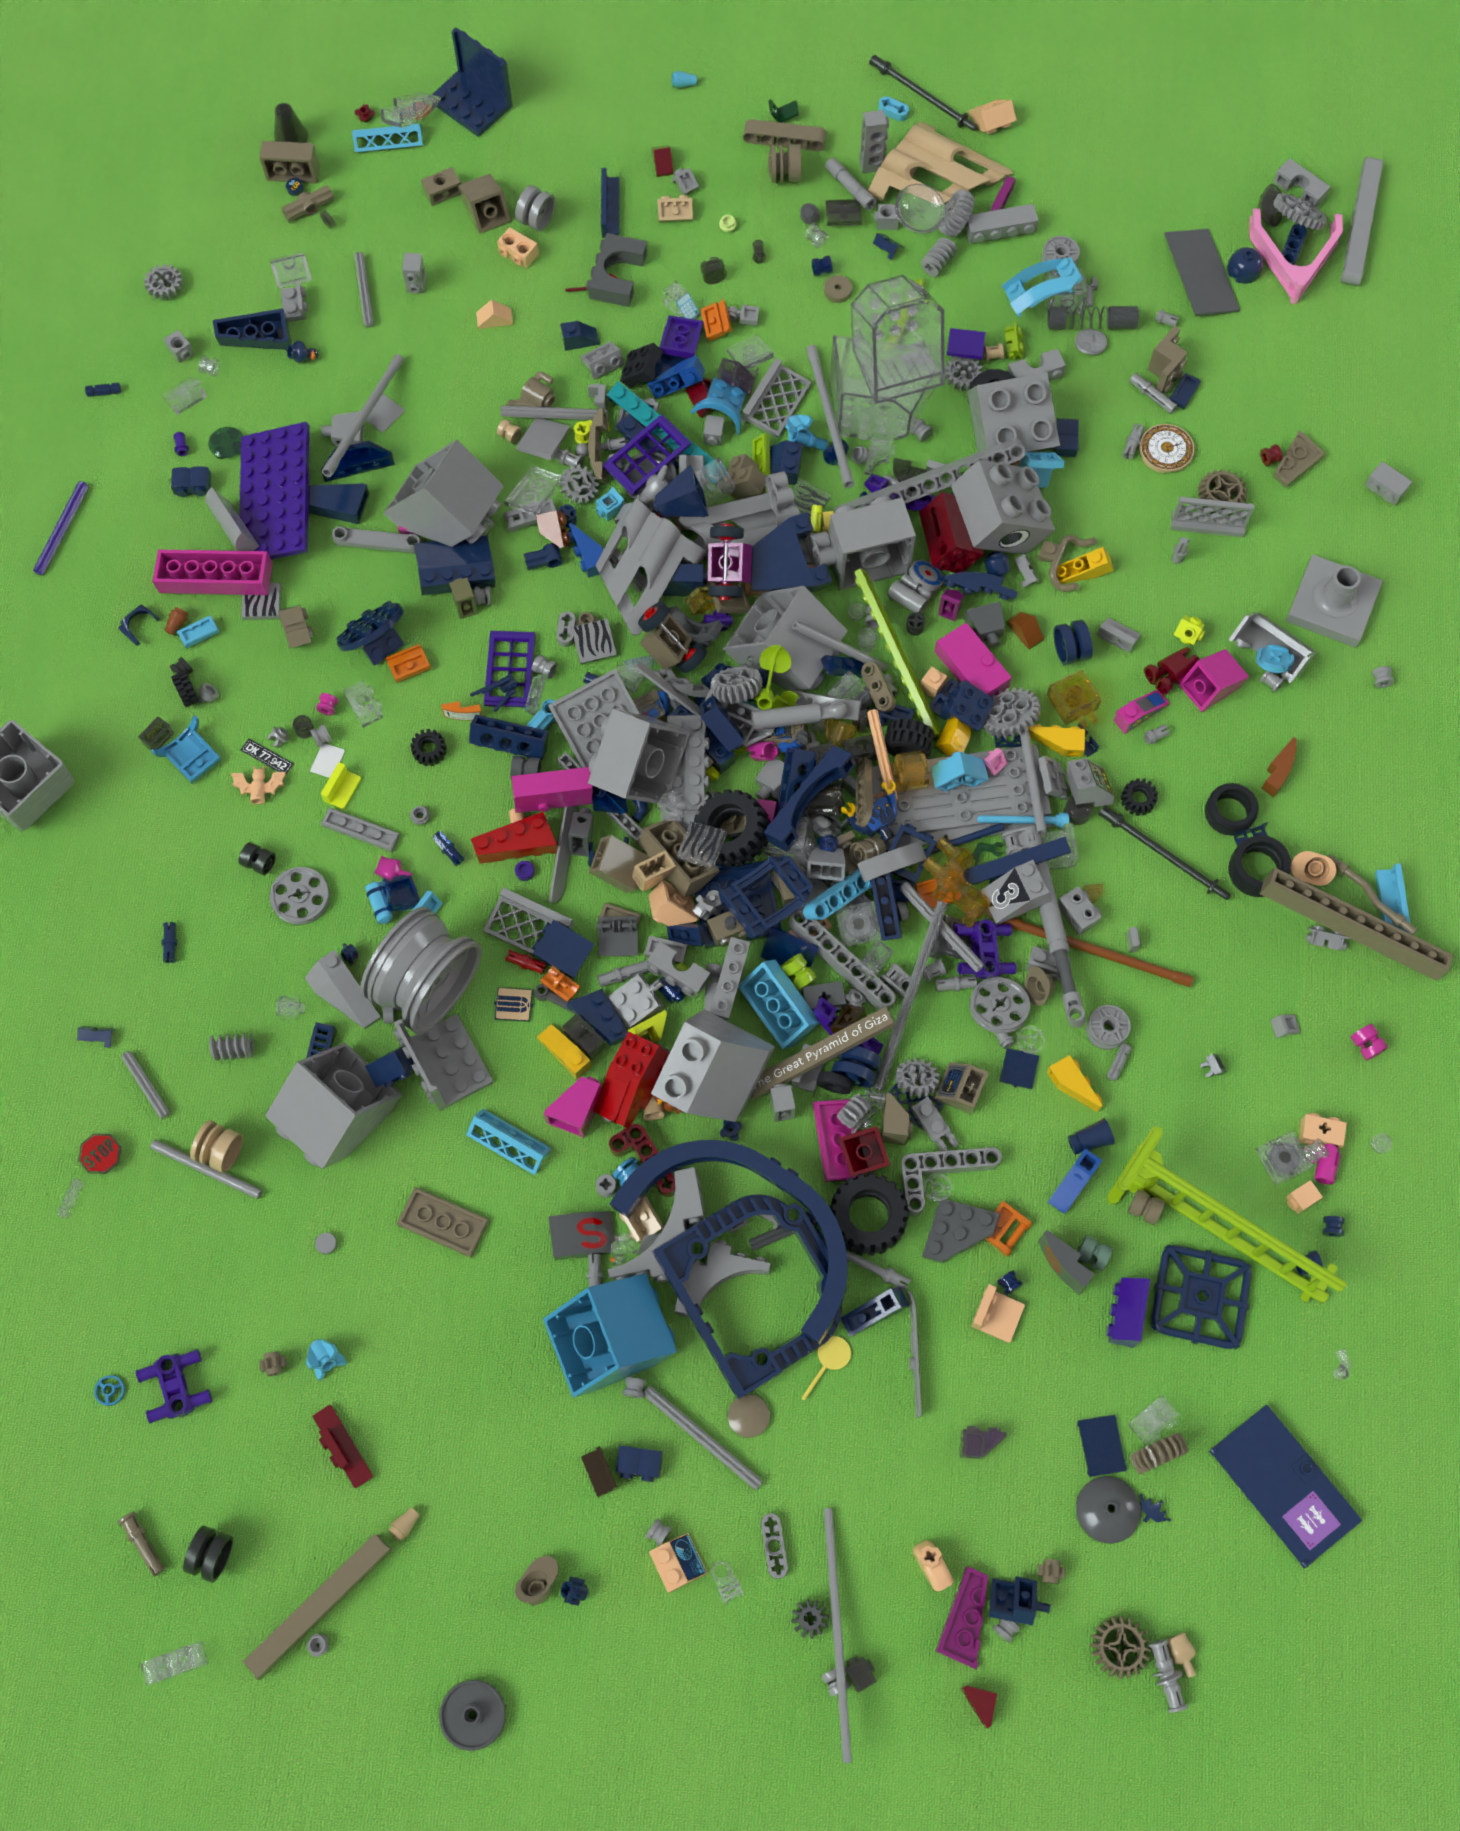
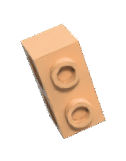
[497,227,539,269]

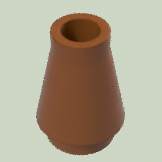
[164,607,189,636]

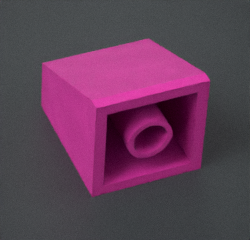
[1179,649,1249,712]

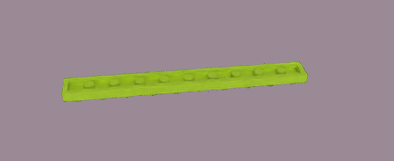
[854,568,942,739]

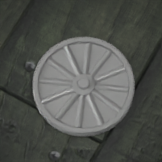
[1075,329,1107,355]

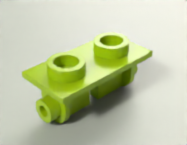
[1004,321,1025,360]

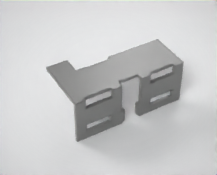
[1015,554,1040,588]

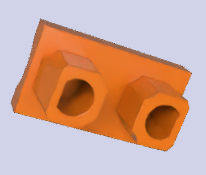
[540,966,580,1002]

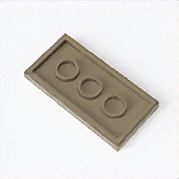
[397,1187,489,1258]

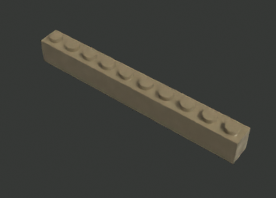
[1260,868,1453,981]

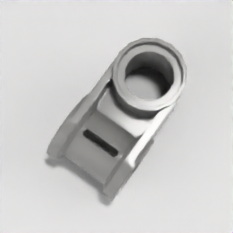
[879,963,916,1000]

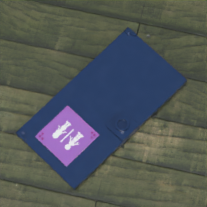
[1209,1404,1362,1569]

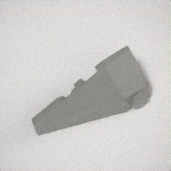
[305,950,381,1029]

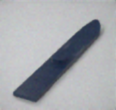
[957,837,1071,886]

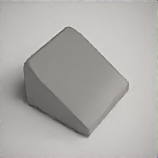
[1271,1014,1300,1038]

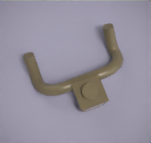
[1038,535,1097,592]

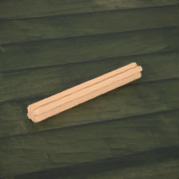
[867,709,898,801]

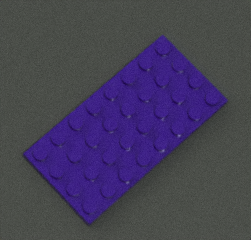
[239,422,310,560]

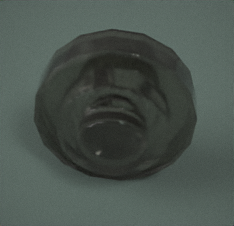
[852,705,870,733]

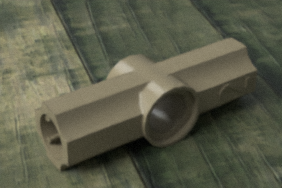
[281,185,334,222]

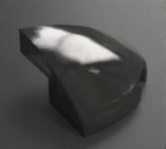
[893,458,929,492]

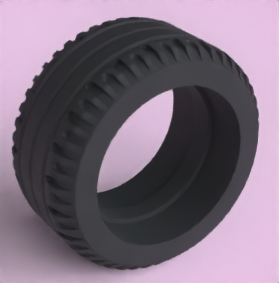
[1205,783,1259,836]

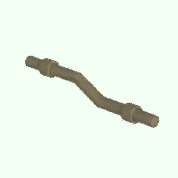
[1327,854,1418,935]

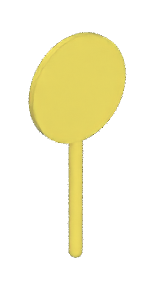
[802,1336,851,1400]

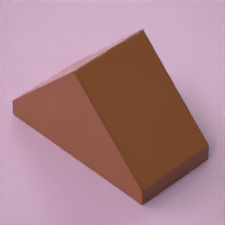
[1006,612,1044,650]

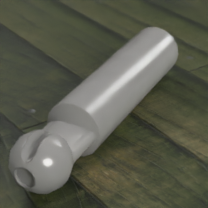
[751,701,847,730]

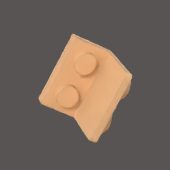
[971,1284,1025,1343]

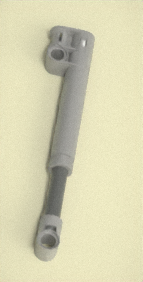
[1001,826,1086,1028]

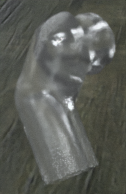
[1333,1348,1352,1380]

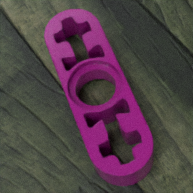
[990,176,1016,211]

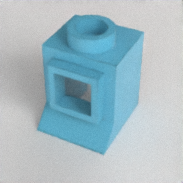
[595,487,624,522]

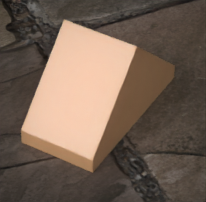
[476,300,513,329]

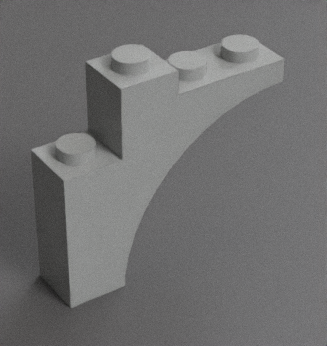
[675,1240,771,1317]

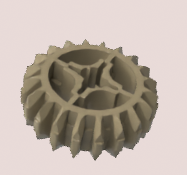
[1197,468,1248,516]
[1130,1433,1189,1474]
[1090,1616,1151,1679]

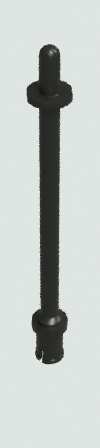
[869,55,977,131]
[1098,805,1230,900]

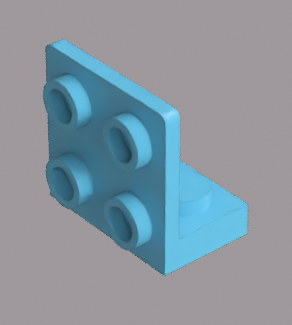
[1019,452,1065,487]

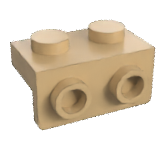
[619,1195,664,1243]

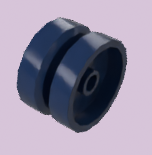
[1053,619,1093,666]
[831,1046,881,1088]

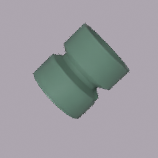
[1078,1235,1113,1272]

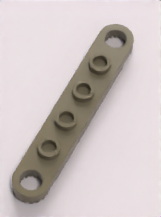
[856,757,874,828]

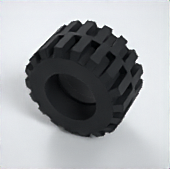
[885,719,935,761]

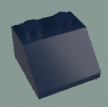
[770,440,803,485]

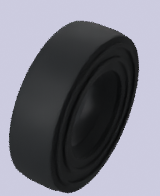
[816,1071,853,1094]

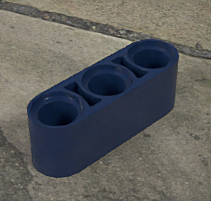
[1282,224,1307,265]

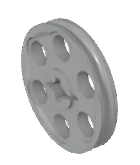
[270,867,330,925]
[970,977,1030,1033]

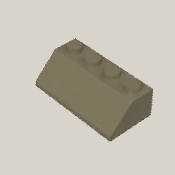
[638,816,720,898]

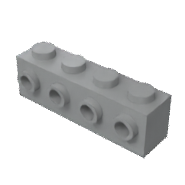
[964,204,1039,244]

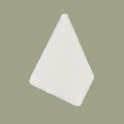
[637,1233,661,1254]

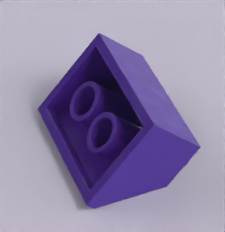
[1106,1278,1150,1348]

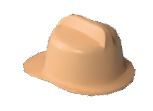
[1291,851,1336,886]

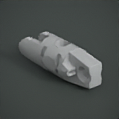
[805,807,832,838]

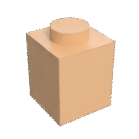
[920,666,947,699]
[1286,1180,1323,1214]

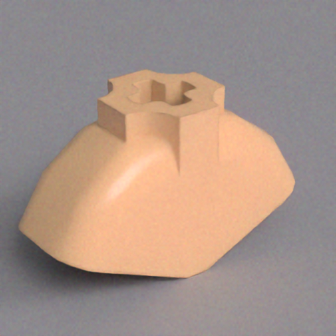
[913,1540,953,1591]

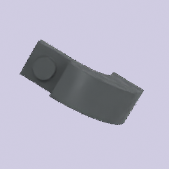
[669,606,724,648]

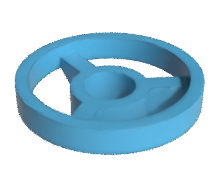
[94,1375,125,1406]

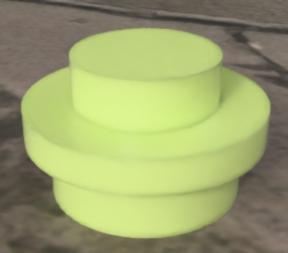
[719,215,736,232]

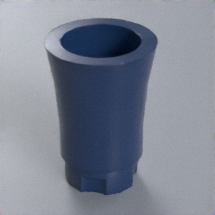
[1068,1118,1115,1155]

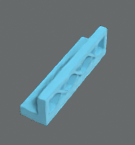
[352,123,423,152]
[1375,864,1410,934]
[466,1109,551,1175]

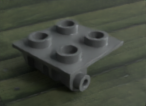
[597,916,638,956]

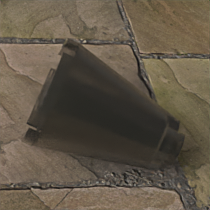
[274,103,308,143]

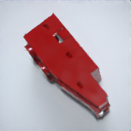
[593,1031,670,1128]

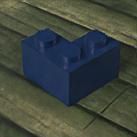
[365,1046,415,1088]

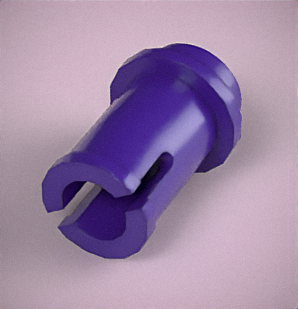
[173,432,189,456]

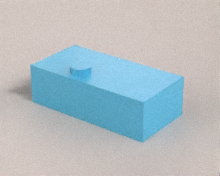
[738,960,820,1049]

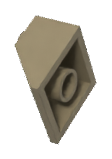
[881,1093,913,1145]

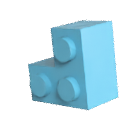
[931,752,989,792]

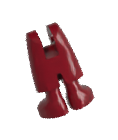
[1144,647,1200,694]

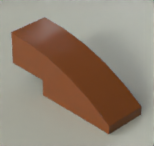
[1261,737,1297,797]

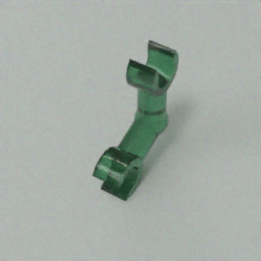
[966,842,1004,866]

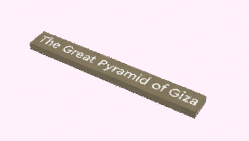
[751,1006,895,1100]

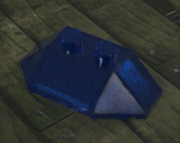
[321,440,395,482]

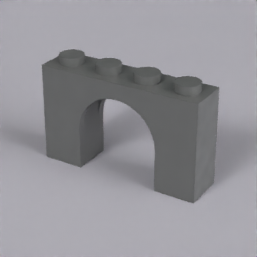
[586,233,647,307]

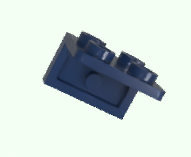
[940,680,994,731]

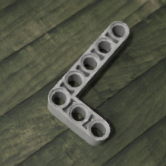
[900,1147,1002,1216]

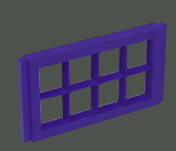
[603,414,691,496]
[484,631,535,708]

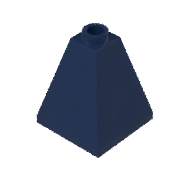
[653,466,709,517]

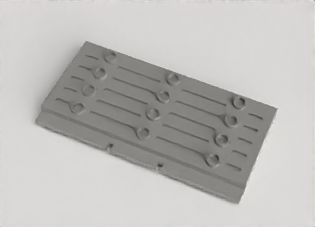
[872,745,1053,850]

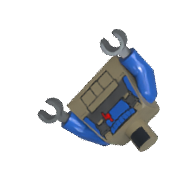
[633,677,670,722]
[764,696,809,753]

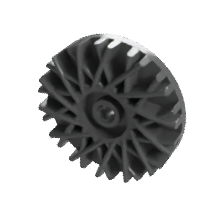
[439,1680,507,1751]

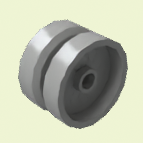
[515,185,556,231]

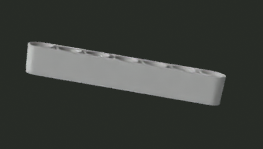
[789,908,896,1010]

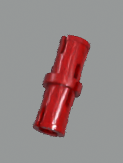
[505,949,547,975]

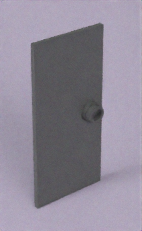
[1164,229,1240,316]

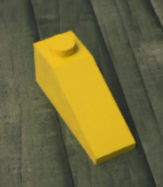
[936,717,971,756]
[537,1024,592,1080]

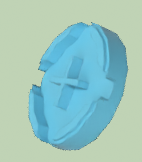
[1256,644,1294,673]

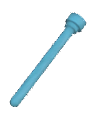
[977,813,1069,828]

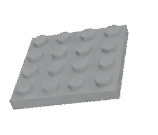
[548,669,640,768]

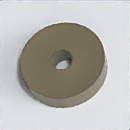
[824,275,852,303]

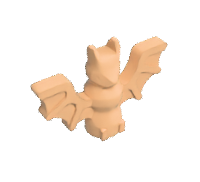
[231,766,286,804]

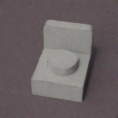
[671,168,699,195]
[588,384,607,409]

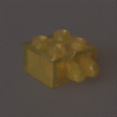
[1047,670,1101,729]

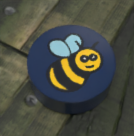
[286,178,304,196]

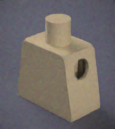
[632,850,676,892]

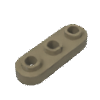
[861,662,896,713]

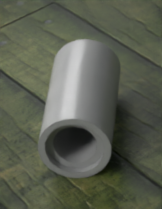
[887,580,928,613]

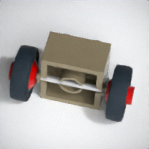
[638,602,707,673]

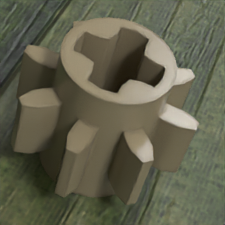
[259,1351,287,1377]
[1038,1559,1065,1584]

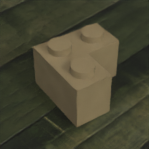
[722,454,765,499]

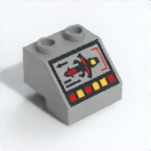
[1066,758,1114,807]

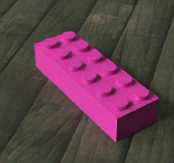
[152,549,273,595]

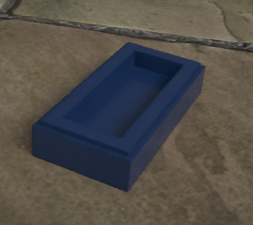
[1169,373,1201,410]

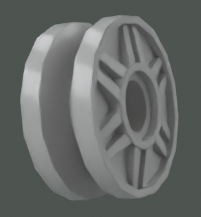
[1042,236,1080,275]
[1086,1005,1131,1050]

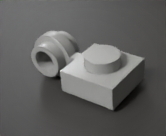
[727,305,759,326]

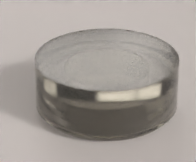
[320,210,336,229]

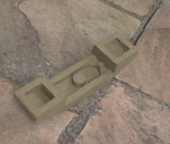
[588,408,608,484]

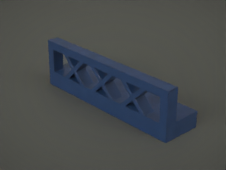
[601,168,620,238]

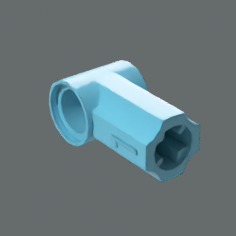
[526,699,556,730]

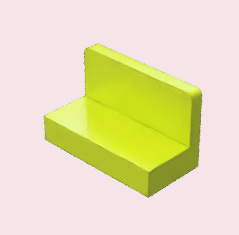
[321,762,361,810]

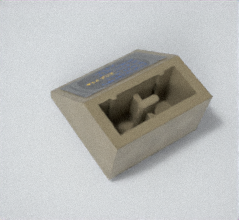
[934,1062,989,1114]

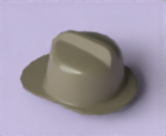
[1024,966,1055,1006]
[515,1556,559,1606]

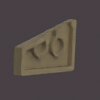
[1273,430,1326,488]

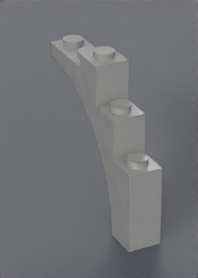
[608,1167,707,1282]

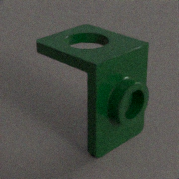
[768,99,799,123]

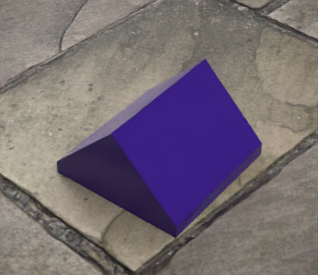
[947,328,986,360]

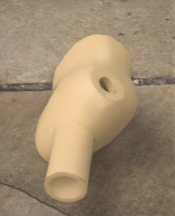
[643,1095,664,1120]
[1167,1632,1196,1678]

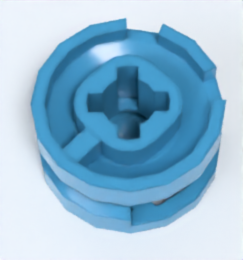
[612,1157,640,1186]

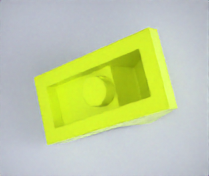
[627,1010,667,1042]

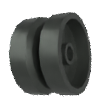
[183,1525,234,1583]

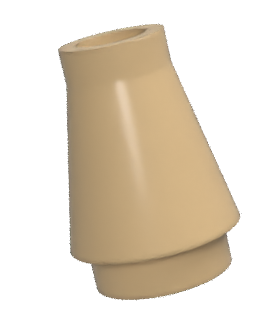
[388,1507,420,1541]

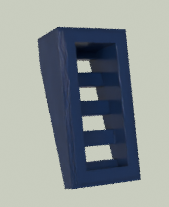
[306,1022,337,1058]

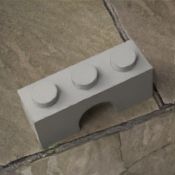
[1273,158,1330,207]
[1007,349,1066,380]
[647,942,710,998]

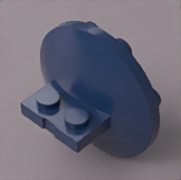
[336,600,404,666]

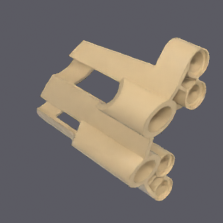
[868,121,1013,206]

